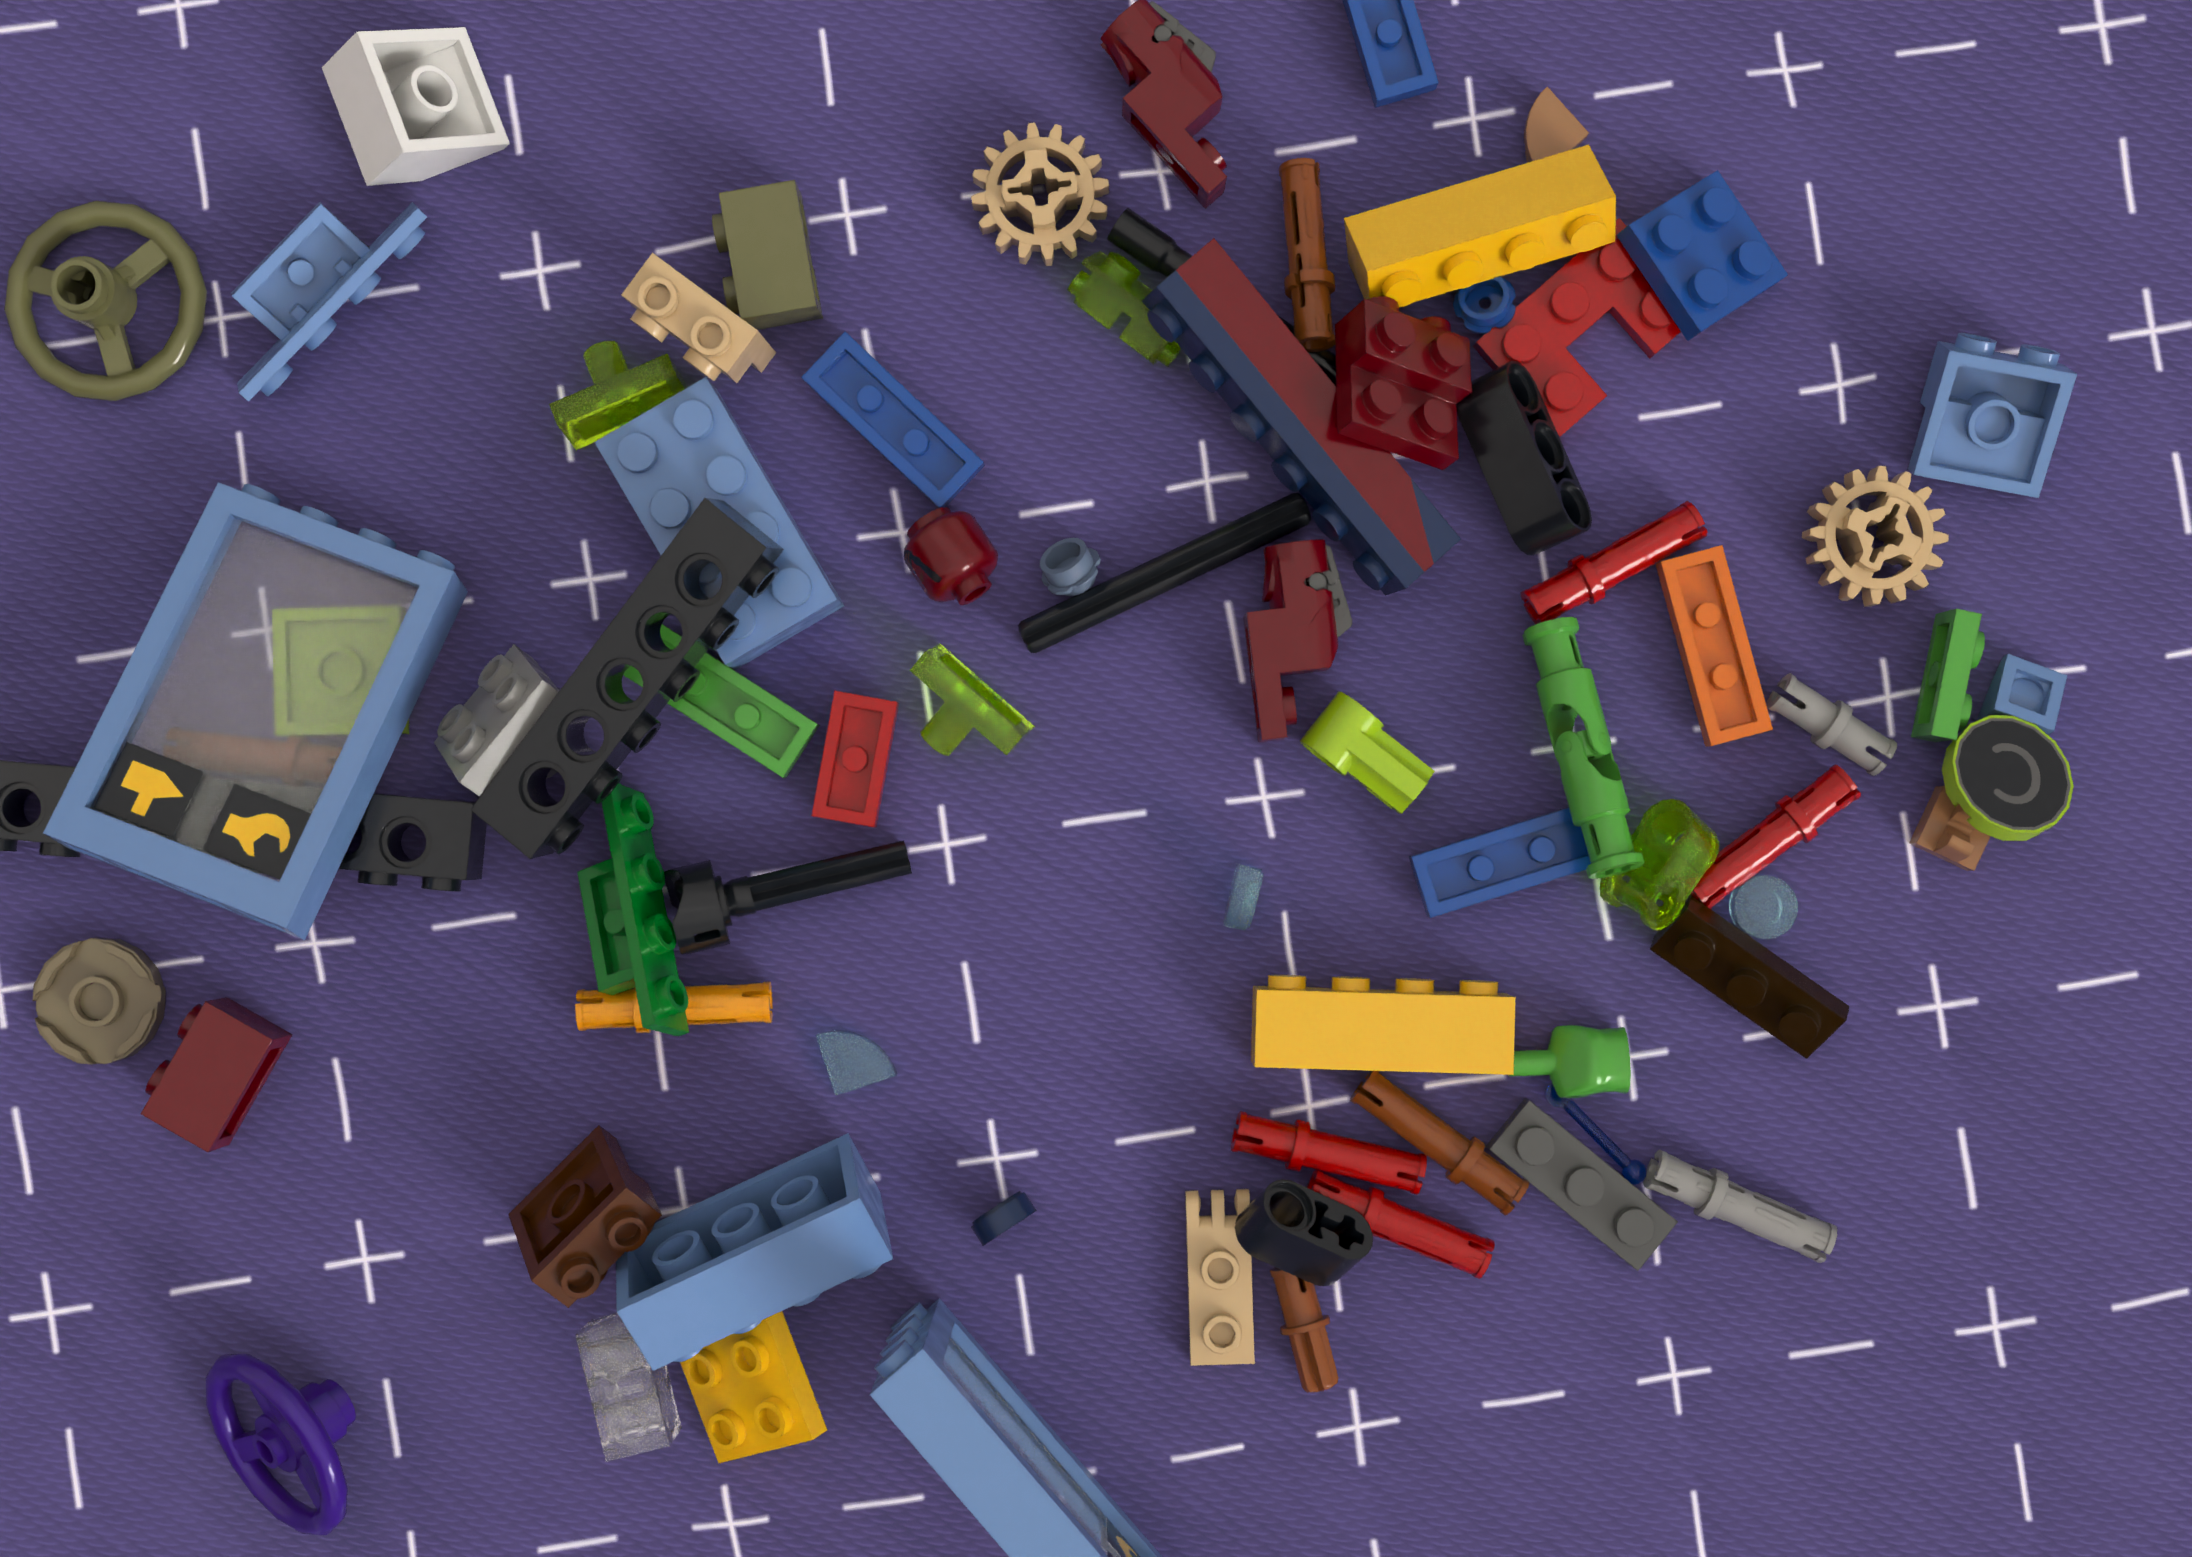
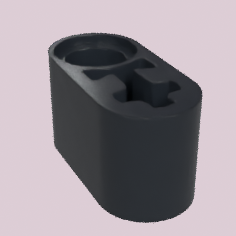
[1235,1179,1373,1286]

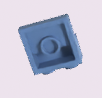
[1908,333,2077,498]

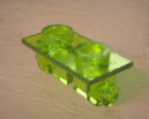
[1067,251,1182,367]

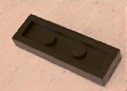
[1650,896,1849,1059]

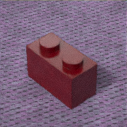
[141,997,292,1152]

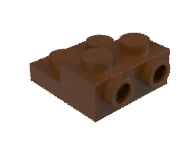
[508,1125,662,1308]

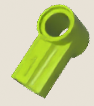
[1300,691,1435,814]

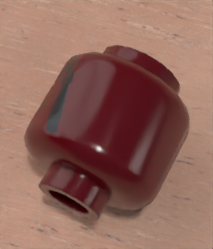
[904,507,998,605]

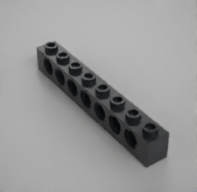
[0,760,487,891]

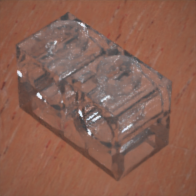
[575,1313,682,1462]

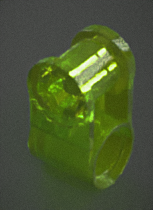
[1599,799,1719,931]

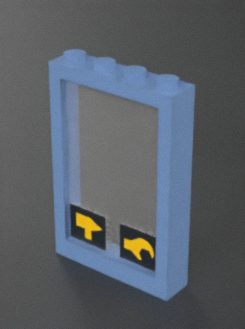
[43,482,468,940]
[870,1298,1162,1557]

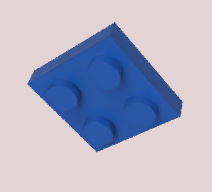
[1616,170,1788,341]

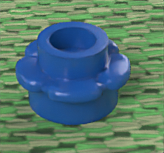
[1453,276,1516,334]

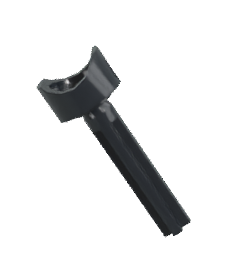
[664,840,912,954]

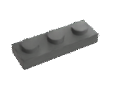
[1485,1098,1678,1271]

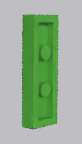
[624,624,820,778]

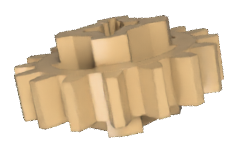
[971,122,1109,266]
[1802,466,1949,607]

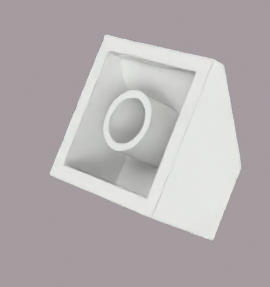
[322,27,510,186]

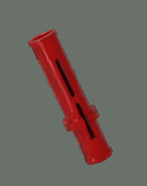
[1520,501,1708,624]
[1681,764,1861,909]
[1231,1111,1427,1195]
[1307,1170,1495,1279]

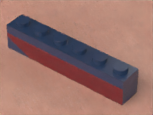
[1142,238,1461,596]

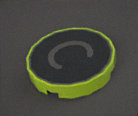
[1942,715,2074,841]

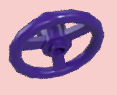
[206,1354,356,1535]

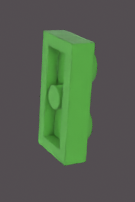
[1911,609,1985,742]

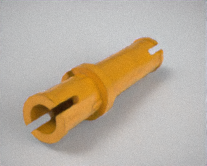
[575,982,773,1033]

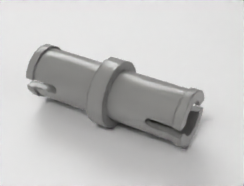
[1766,673,1897,776]

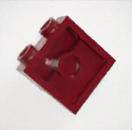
[1335,296,1472,470]

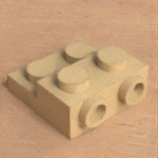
[621,253,776,383]

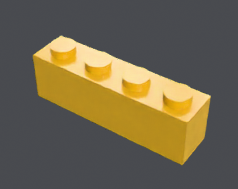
[1344,144,1616,307]
[1251,975,1516,1075]

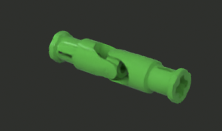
[1522,617,1645,879]

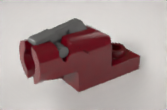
[1101,0,1227,209]
[1243,539,1353,742]

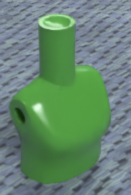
[1508,1025,1631,1098]

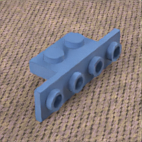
[231,202,427,402]

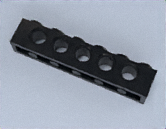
[470,498,784,859]

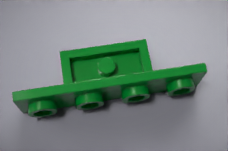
[577,783,689,1037]

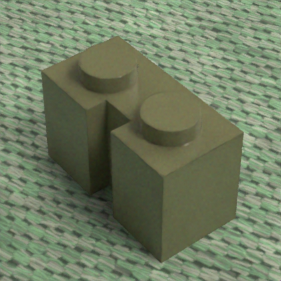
[712,180,823,330]

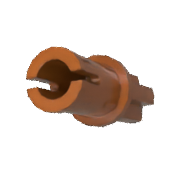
[1270,1267,1339,1392]

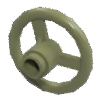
[4,201,207,401]

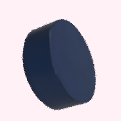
[971,1191,1037,1246]

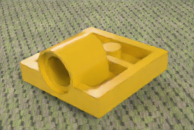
[680,1311,827,1464]

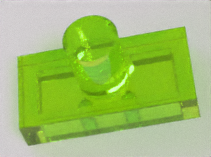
[549,341,687,450]
[910,643,1035,756]

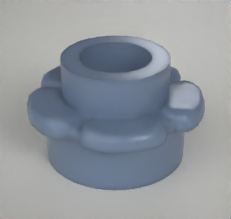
[1040,538,1101,596]

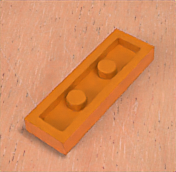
[1655,545,1773,747]

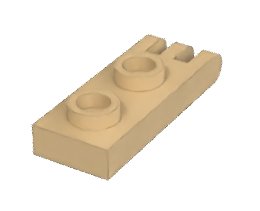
[1185,1189,1255,1366]

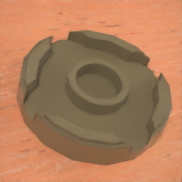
[32,938,166,1064]

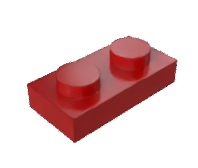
[811,690,899,828]

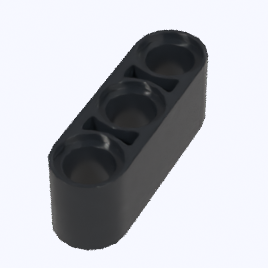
[1456,361,1592,556]

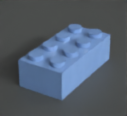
[594,377,844,670]
[616,1133,893,1371]

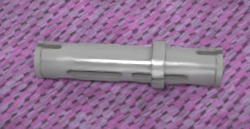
[1643,1150,1837,1263]

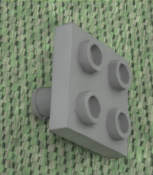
[434,644,560,797]

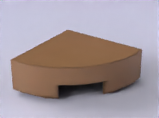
[1524,87,1589,163]

